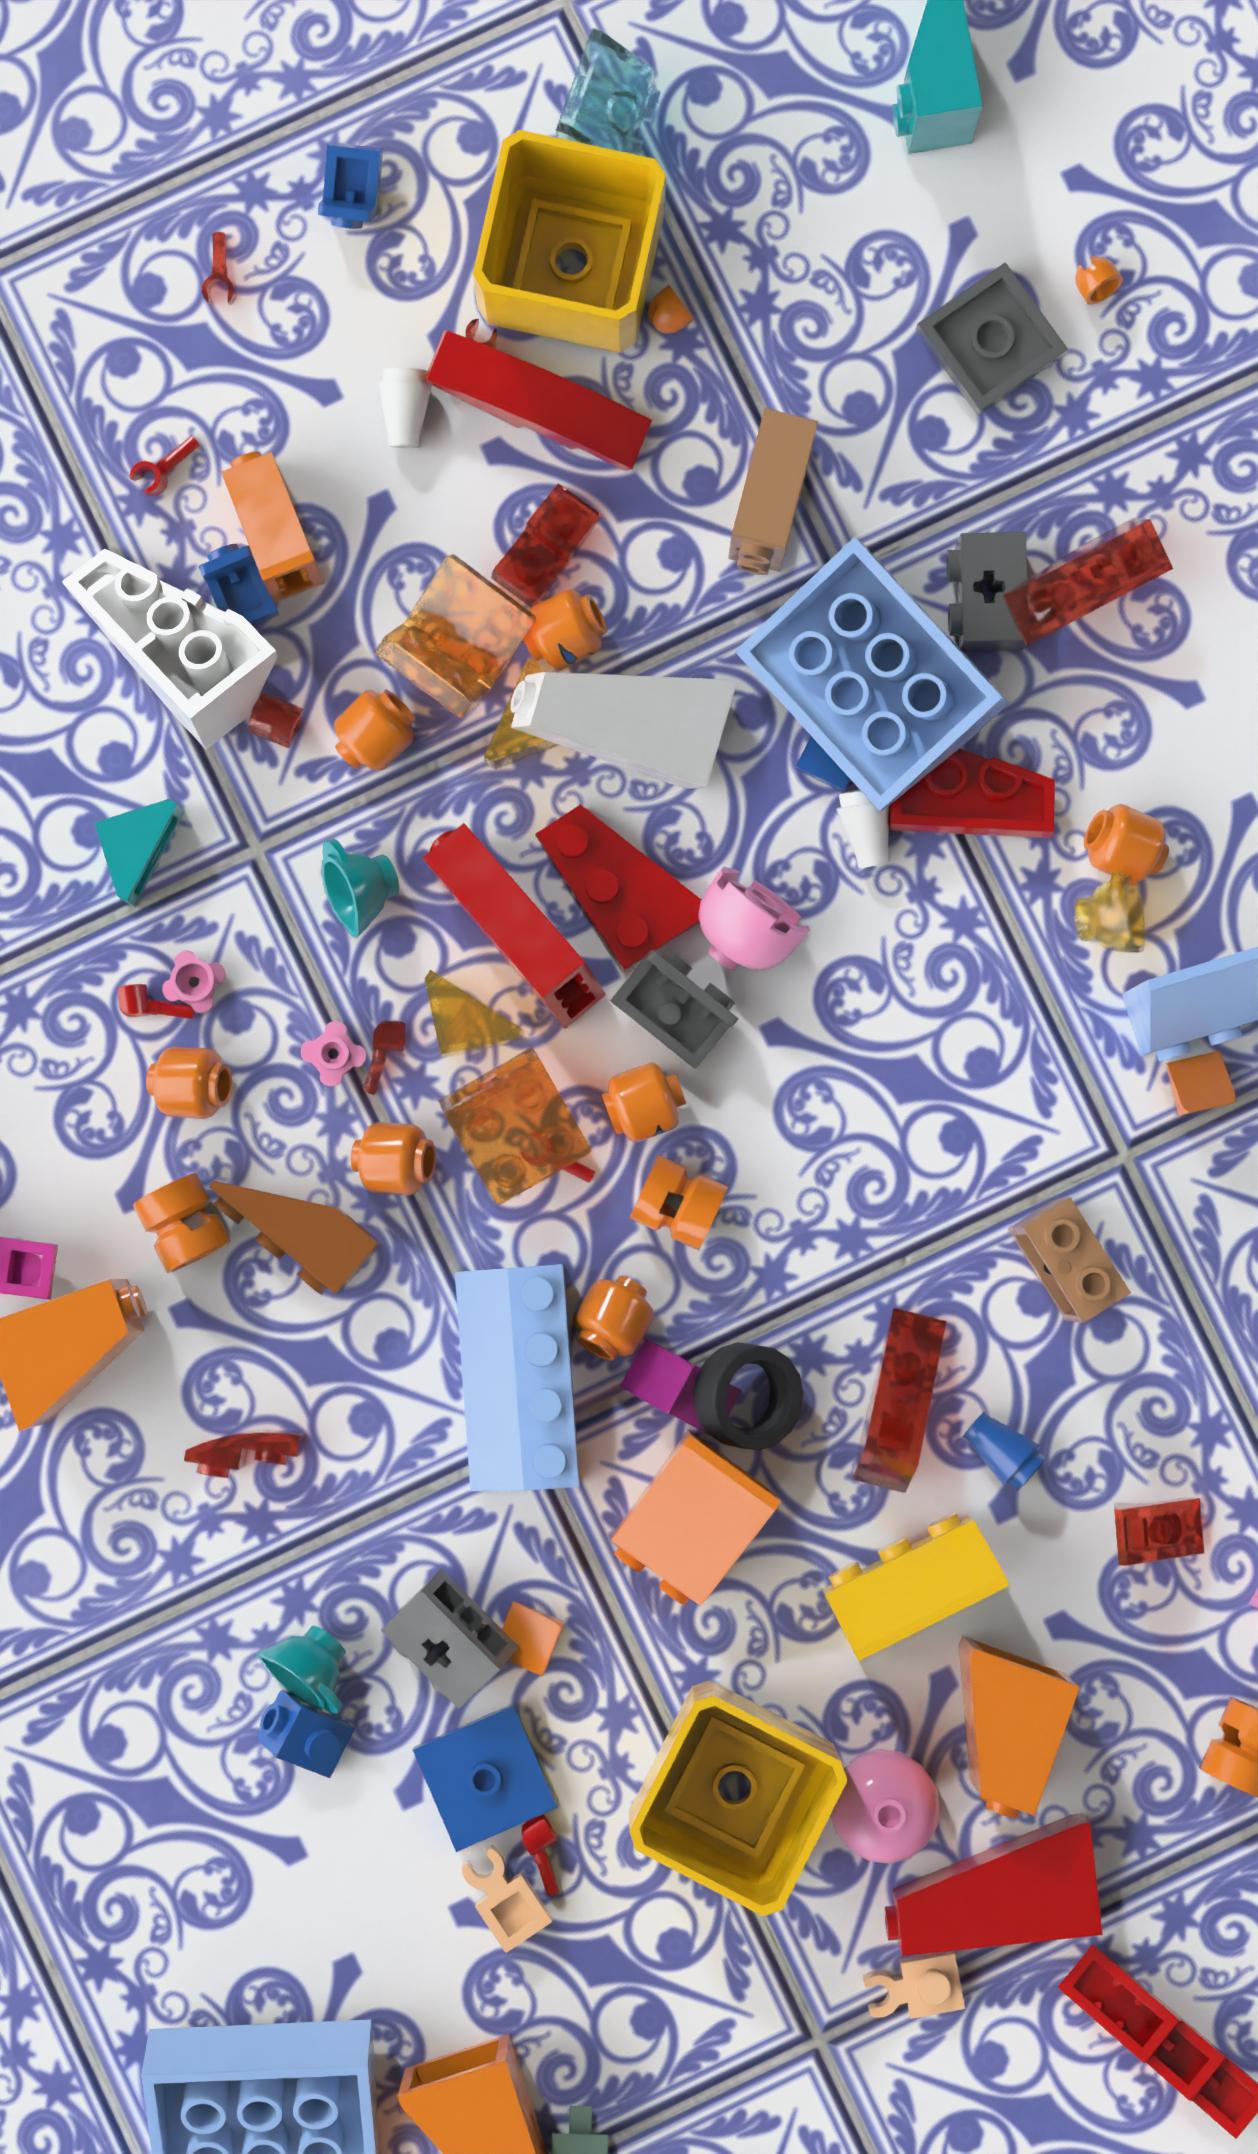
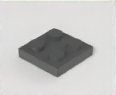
[916,262,1068,416]

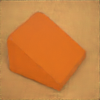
[1166,1051,1237,1116]
[502,1600,564,1676]

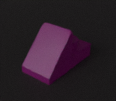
[620,1338,742,1435]

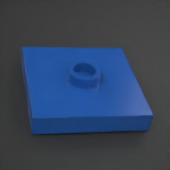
[412,1703,558,1852]

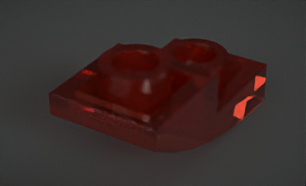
[491,483,602,608]
[184,1430,306,1478]

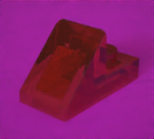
[1114,1498,1204,1566]

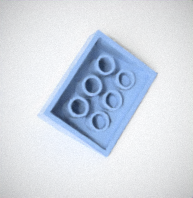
[735,537,1010,812]
[1122,947,1258,1062]
[141,2019,379,2154]

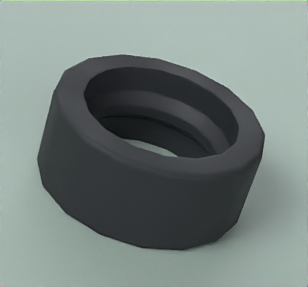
[693,1342,804,1451]

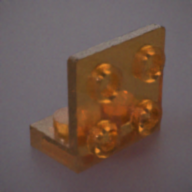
[374,554,536,719]
[438,1047,591,1205]

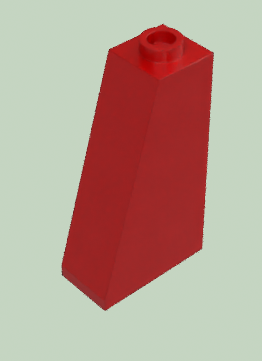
[422,823,606,1029]
[884,1813,1103,1956]

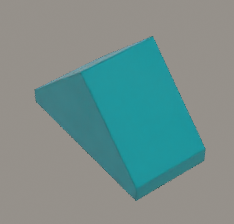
[94,799,185,907]

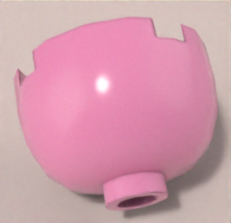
[698,866,810,970]
[831,1749,940,1864]

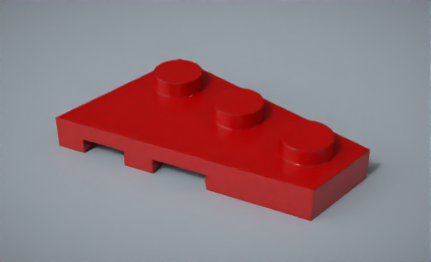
[889,748,1055,838]
[535,804,702,972]

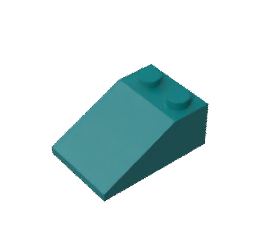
[892,0,982,154]

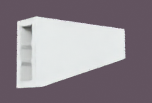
[511,672,737,789]

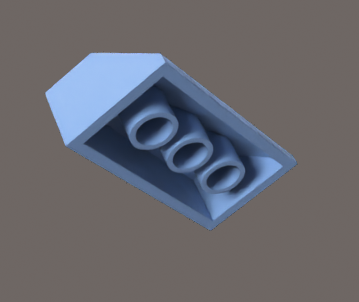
[455,1264,580,1491]

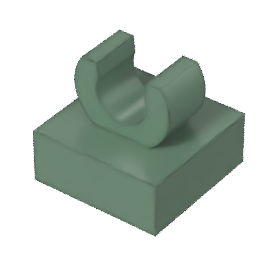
[551,2106,608,2154]

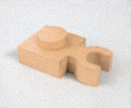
[462,1845,552,1953]
[863,1951,965,2019]

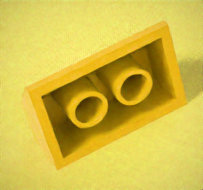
[822,1513,1010,1661]

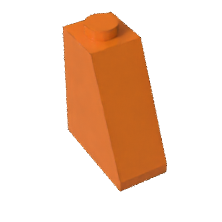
[221,451,324,603]

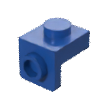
[318,142,383,229]
[199,544,279,626]
[257,1690,355,1778]

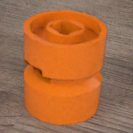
[629,1155,728,1251]
[132,1173,231,1273]
[1199,1697,1258,1797]

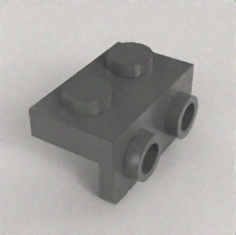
[609,948,739,1069]

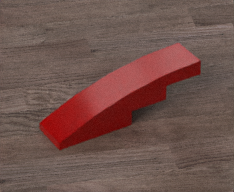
[423,330,652,471]
[1057,1944,1258,2139]

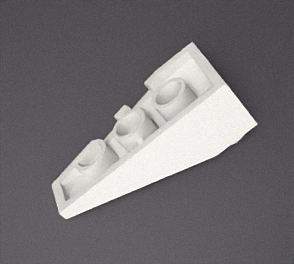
[62,549,278,749]

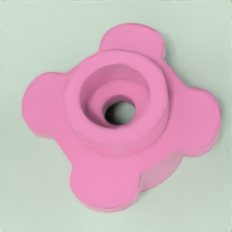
[162,951,226,1013]
[301,1021,366,1087]

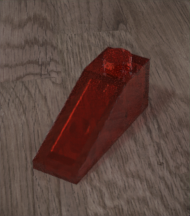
[1002,518,1173,645]
[852,1308,947,1493]

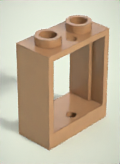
[728,408,818,575]
[1007,1197,1131,1323]

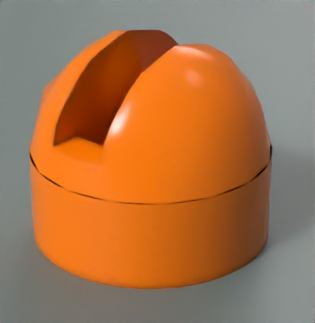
[1075,256,1123,305]
[647,285,694,334]

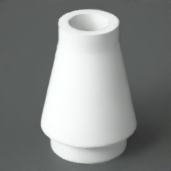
[378,368,432,448]
[836,789,890,868]

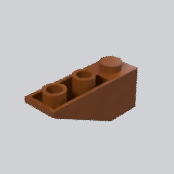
[209,1181,382,1295]

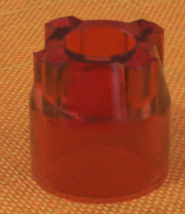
[247,692,304,749]

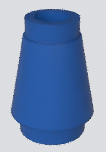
[963,1412,1047,1491]

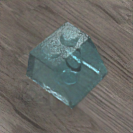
[556,28,661,156]

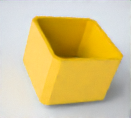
[473,130,666,353]
[629,1680,847,1916]

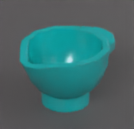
[321,839,399,938]
[256,1625,346,1714]

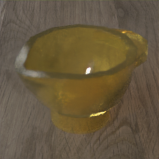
[1075,870,1145,953]

